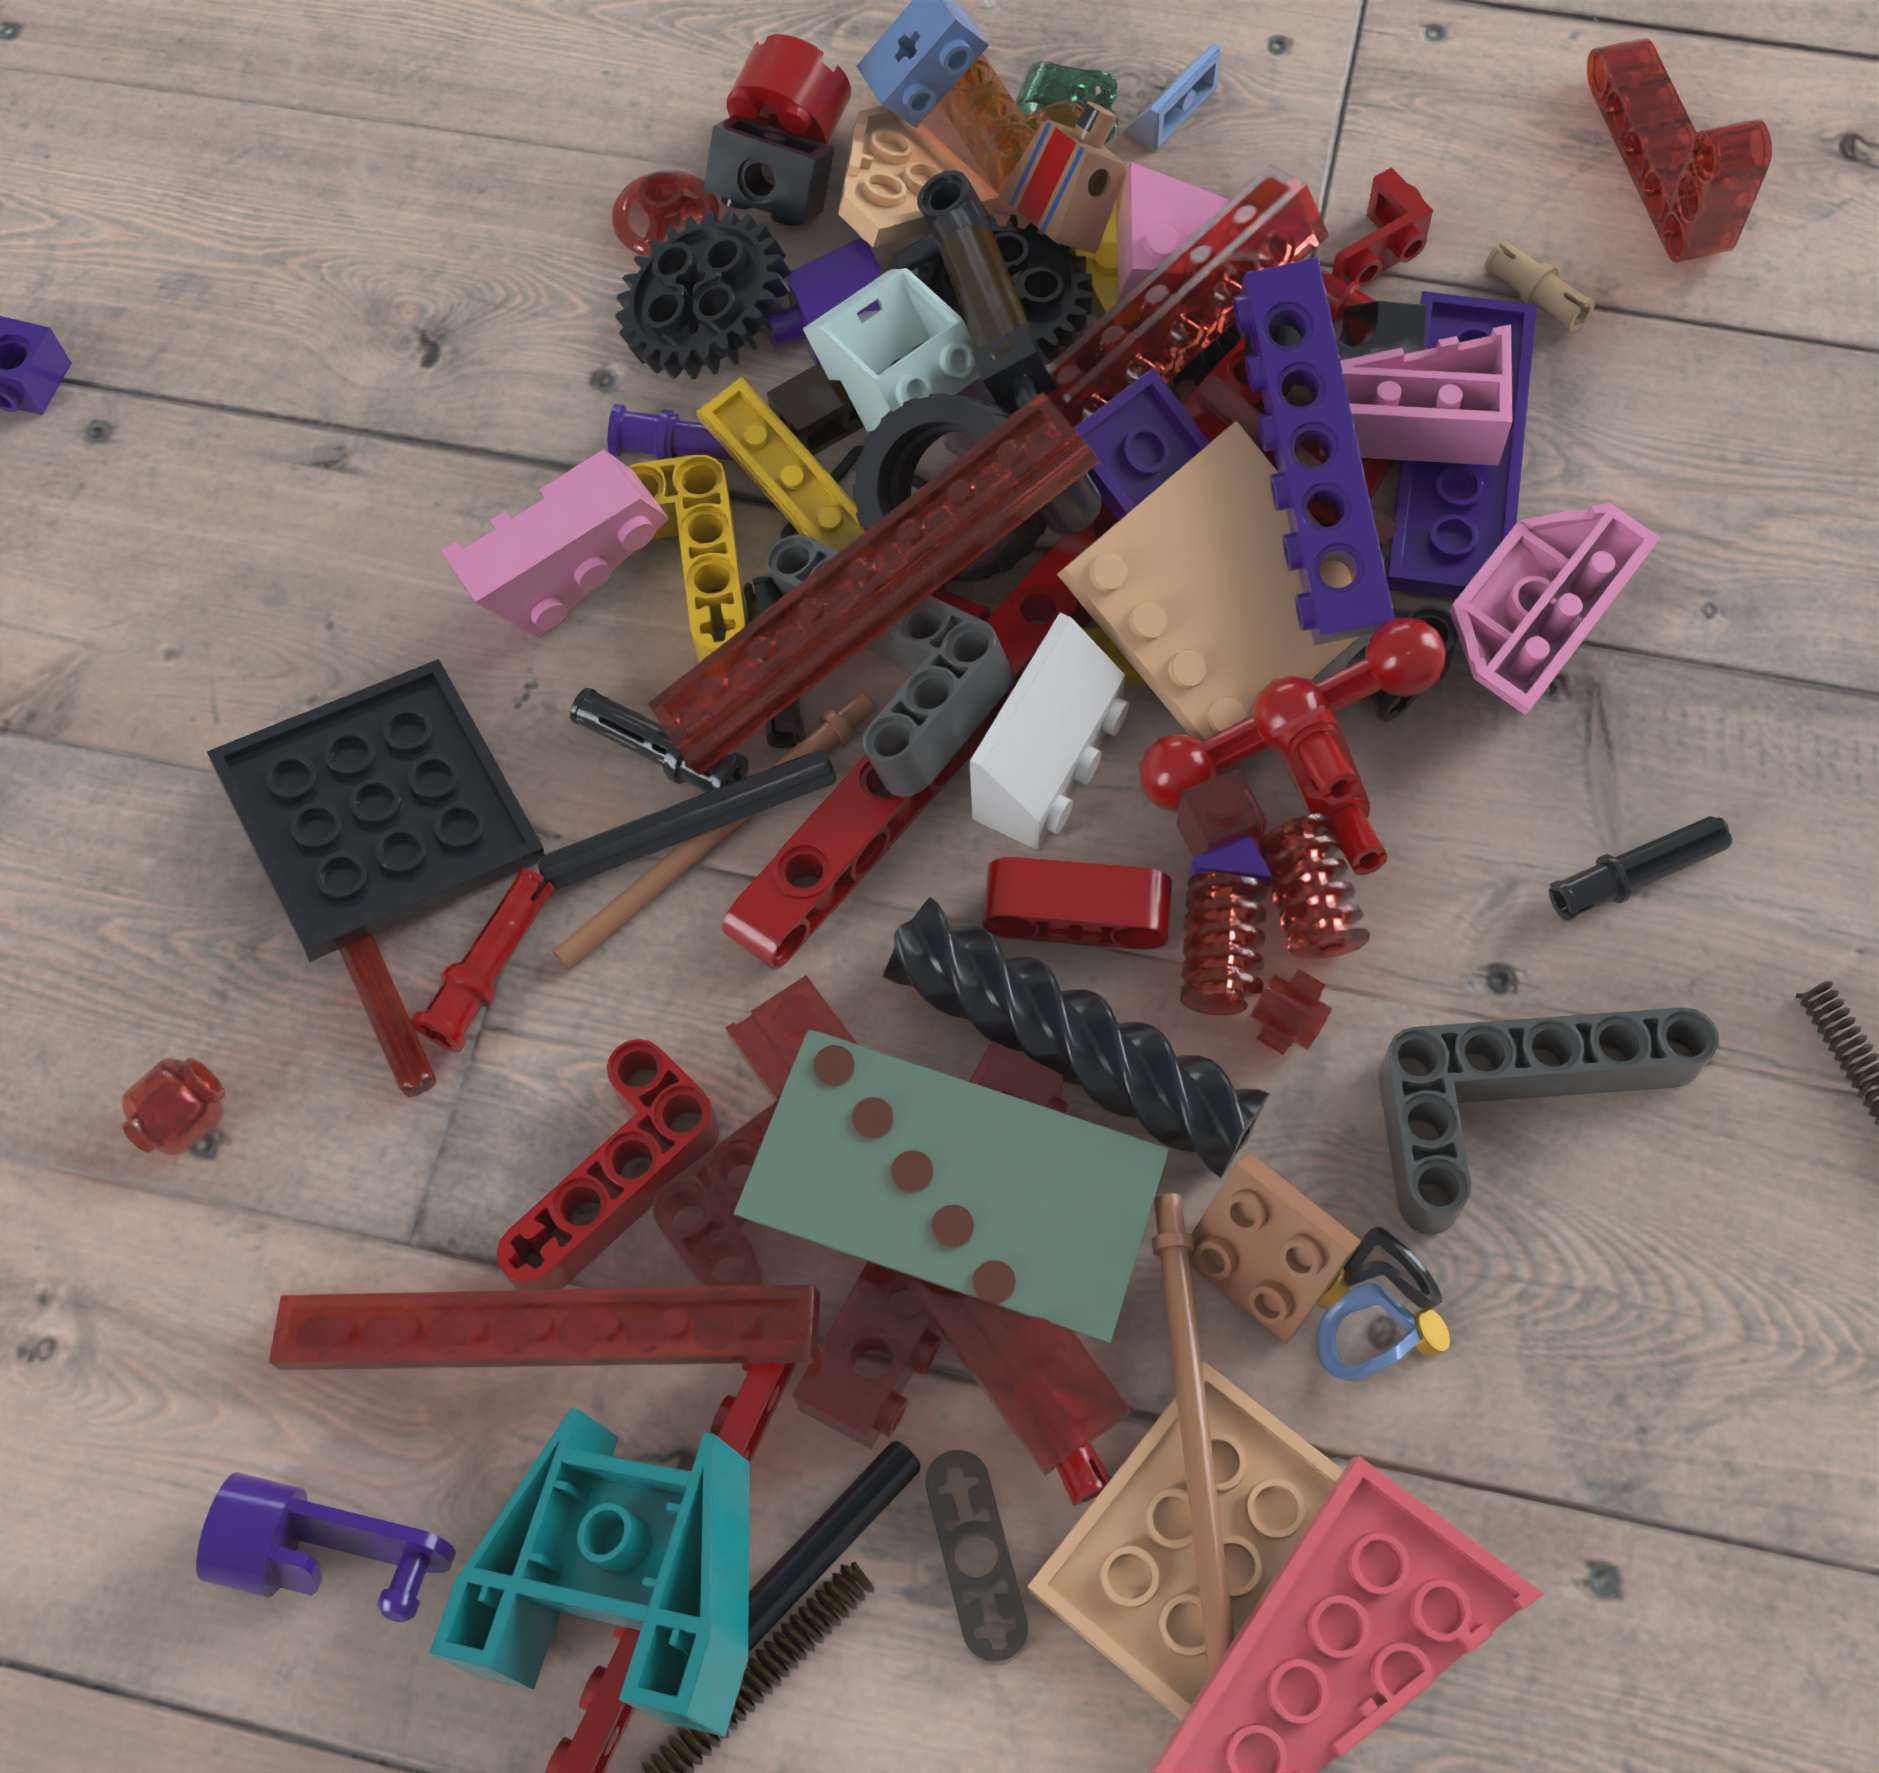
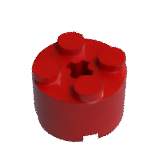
[726,34,851,145]

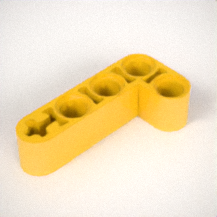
[628,455,751,681]

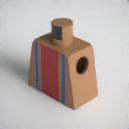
[999,101,1126,254]

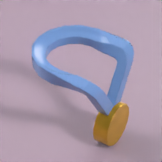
[1316,1282,1450,1382]

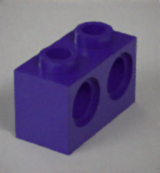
[0,316,72,415]

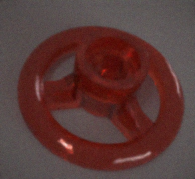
[612,170,720,257]

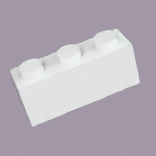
[970,613,1130,851]

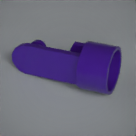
[196,1472,456,1622]

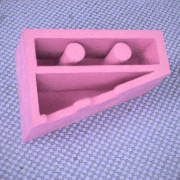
[1116,162,1300,307]
[1319,324,1512,466]
[440,449,669,637]

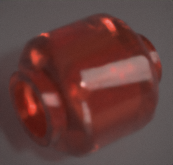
[121,1058,225,1155]

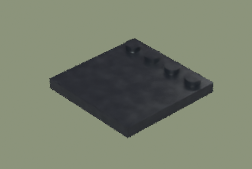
[207,659,544,962]

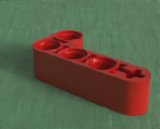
[496,1039,719,1300]

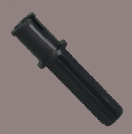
[1549,816,1733,921]

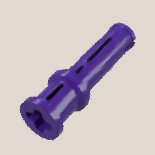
[607,404,735,461]

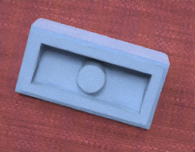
[1124,43,1221,151]

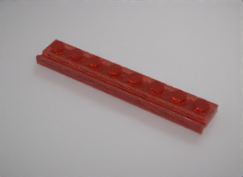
[648,392,1099,775]
[725,975,1131,1476]

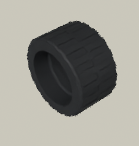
[852,393,1047,581]

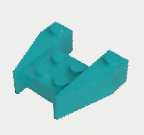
[429,1408,750,1737]

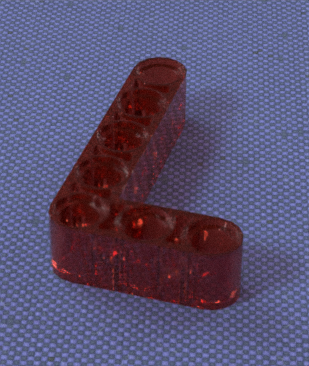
[1587,38,1772,263]

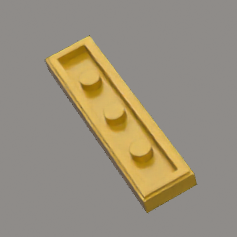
[696,376,883,566]

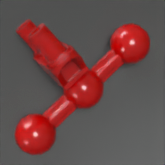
[1139,617,1446,876]

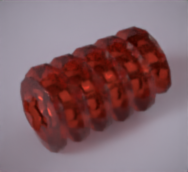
[1258,813,1371,960]
[1180,871,1268,1016]

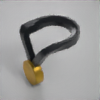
[1317,1227,1442,1311]

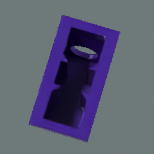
[766,238,883,365]

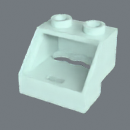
[803,268,981,431]

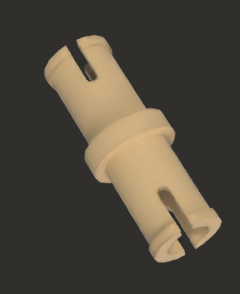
[1484,239,1595,332]

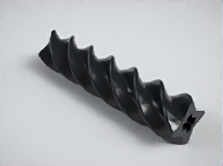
[882,897,1270,1178]

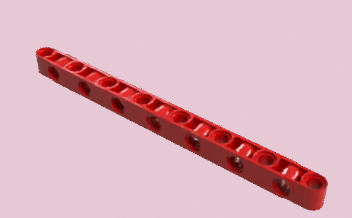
[722,336,1297,970]

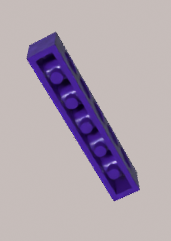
[1233,257,1395,645]

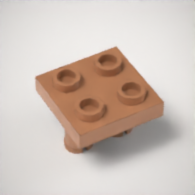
[1188,1152,1361,1344]

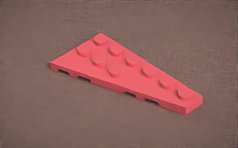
[1147,1456,1544,1773]

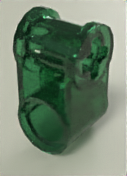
[1011,61,1118,143]

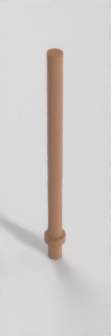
[552,692,876,971]
[1151,1193,1235,1676]

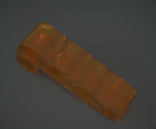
[939,53,1083,194]

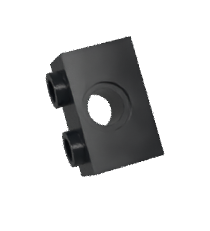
[703,115,835,226]

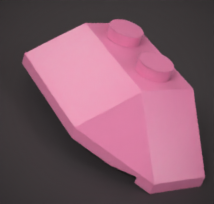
[1449,503,1660,716]

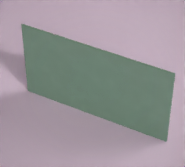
[733,1028,1169,1344]

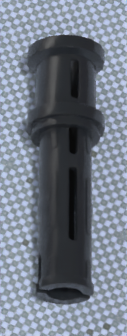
[570,688,749,792]

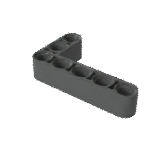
[765,535,1014,797]
[1379,1008,1719,1234]

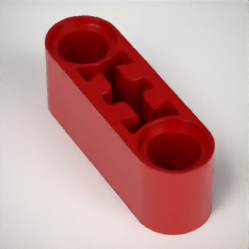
[982,857,1172,950]

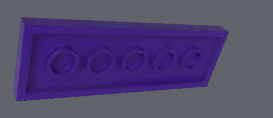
[1386,291,1537,599]

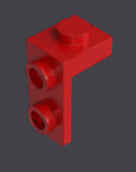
[1332,167,1433,288]

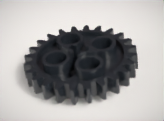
[615,210,791,379]
[915,215,1092,362]

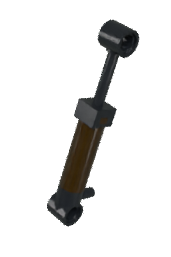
[893,170,1102,534]

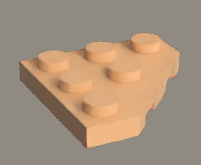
[838,106,1000,248]

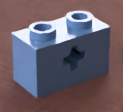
[856,0,989,128]

